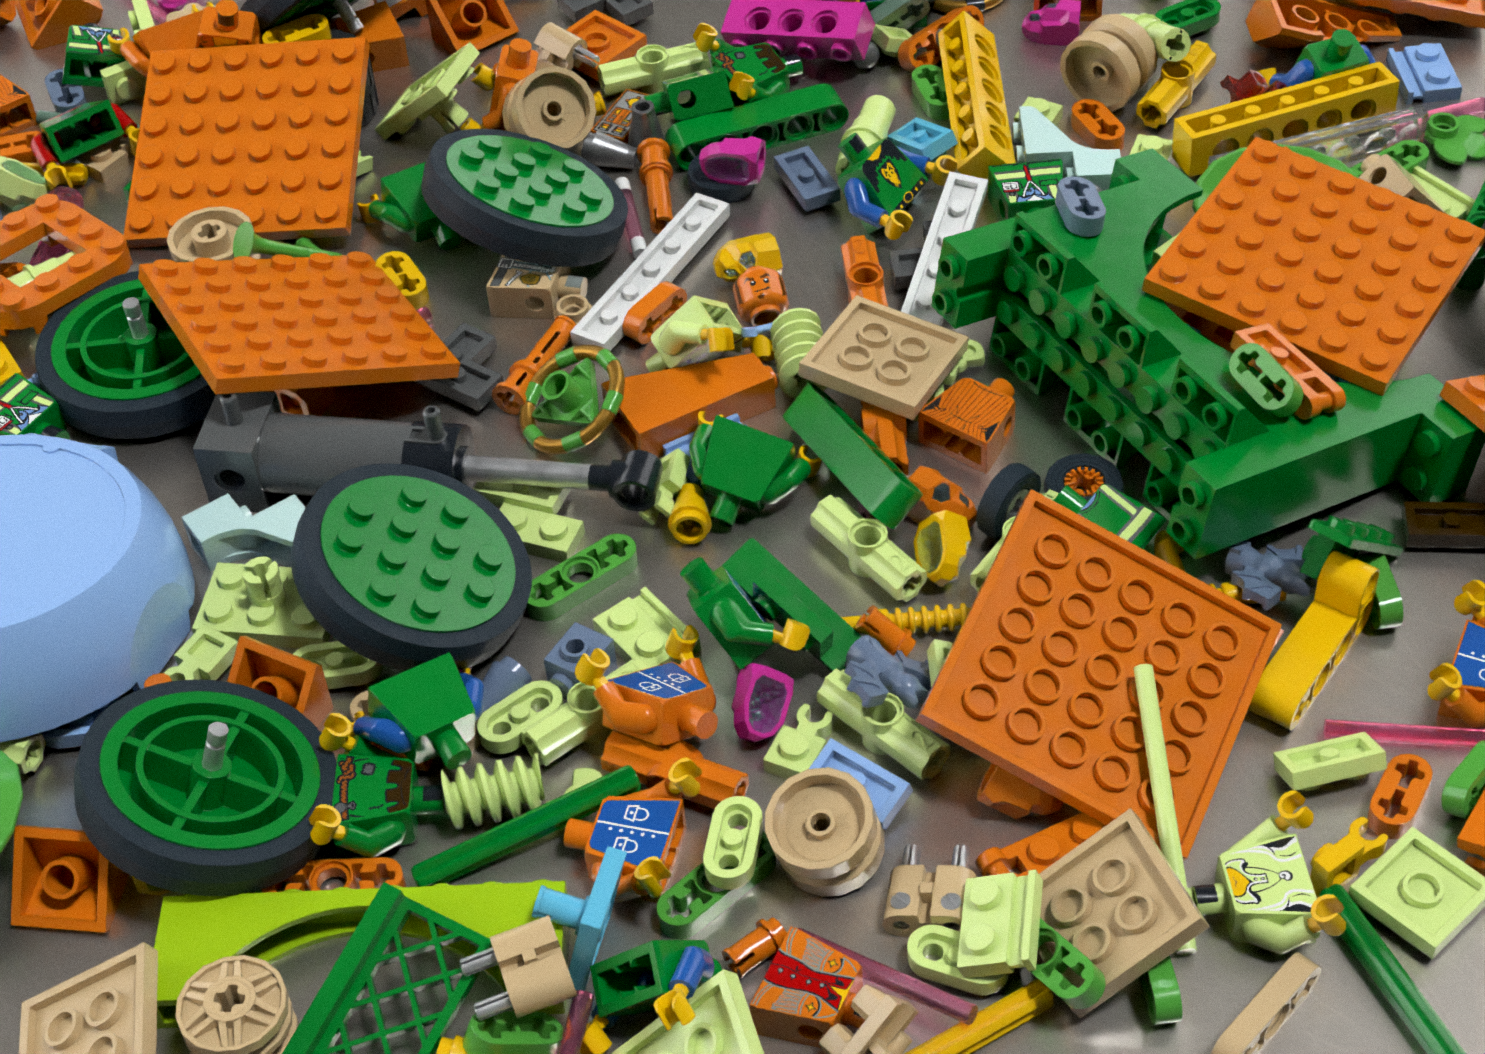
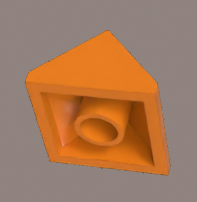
[425,0,519,55]
[227,636,334,728]
[11,825,129,933]

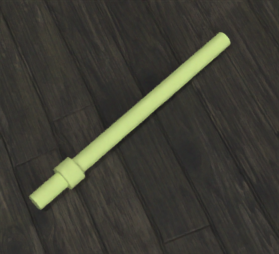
[1133,664,1197,955]

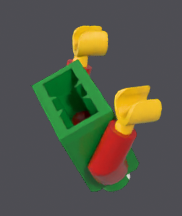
[31,99,139,195]

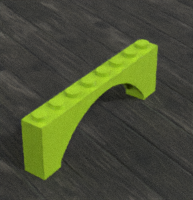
[154,879,570,1029]

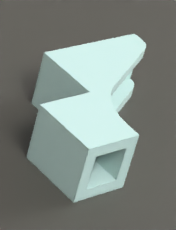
[1012,106,1121,191]
[181,493,306,572]

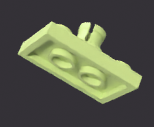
[374,42,480,140]
[192,556,331,648]
[611,969,764,1054]

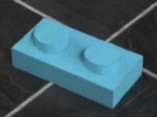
[887,117,958,162]

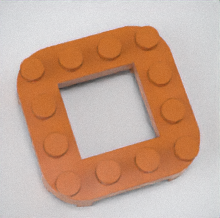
[0,194,133,337]

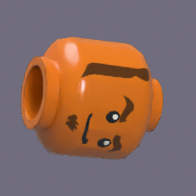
[733,266,789,326]

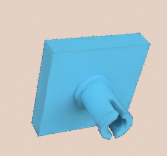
[532,846,627,993]

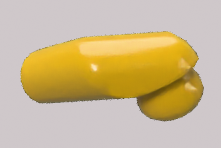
[1154,530,1186,572]

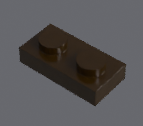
[1401,502,1485,548]

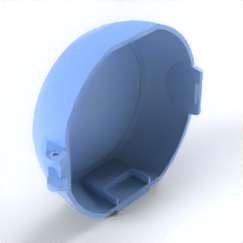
[0,433,195,743]

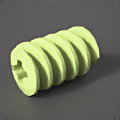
[770,308,827,398]
[441,753,545,830]

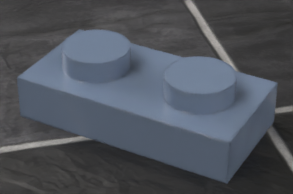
[774,146,841,212]

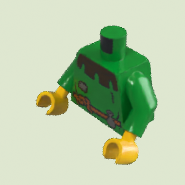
[693,23,803,107]
[309,713,446,858]

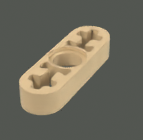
[1211,952,1322,1054]

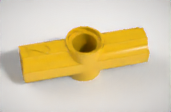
[1136,40,1216,129]

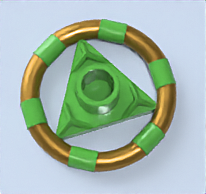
[519,345,625,454]

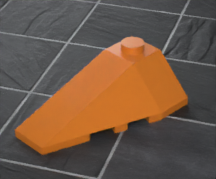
[1245,0,1402,49]

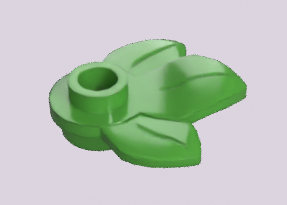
[1422,112,1485,165]

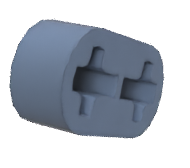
[45,68,87,113]
[1055,176,1106,237]

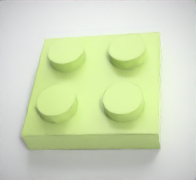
[1348,827,1485,959]

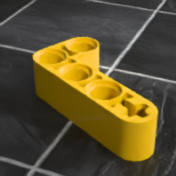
[1248,550,1380,731]

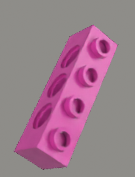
[720,0,875,62]

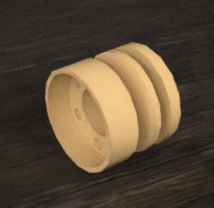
[175,955,299,1054]

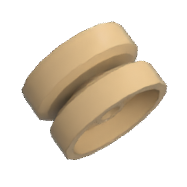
[1060,14,1158,112]
[502,66,596,150]
[167,206,262,262]
[765,767,885,897]

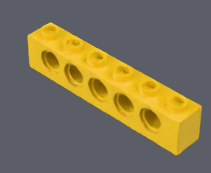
[938,11,1015,193]
[1172,61,1400,177]

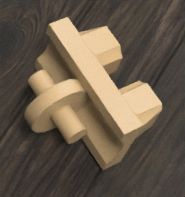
[819,984,919,1054]

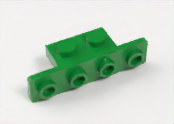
[1300,515,1404,580]
[722,538,862,672]

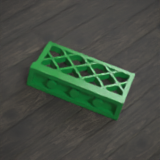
[282,882,492,1054]

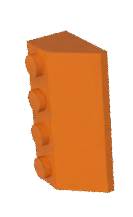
[15,0,103,50]

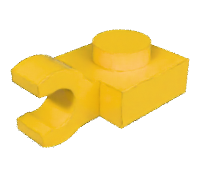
[1310,817,1388,897]

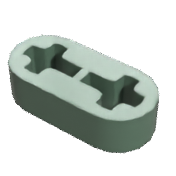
[870,0,930,29]

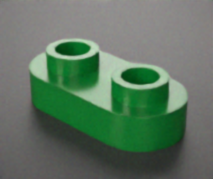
[1155,0,1221,36]

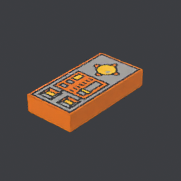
[591,89,648,144]

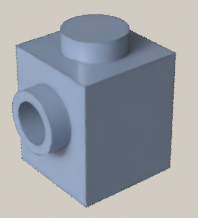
[544,622,618,700]

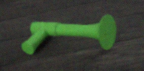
[233,221,341,258]

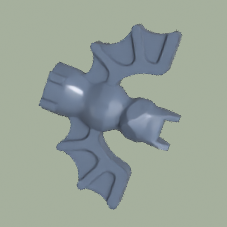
[1225,540,1318,610]
[844,635,931,709]

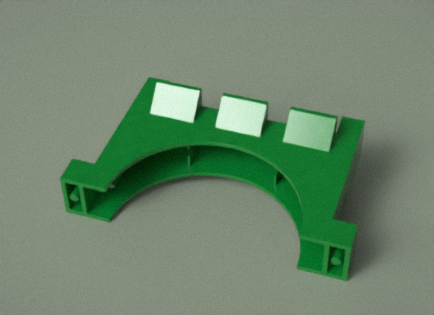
[931,148,1485,559]

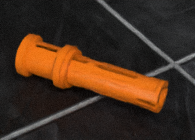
[637,137,673,235]
[492,315,576,415]

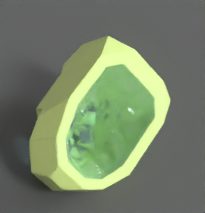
[0,156,50,208]

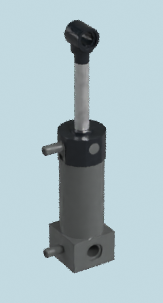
[193,391,663,513]

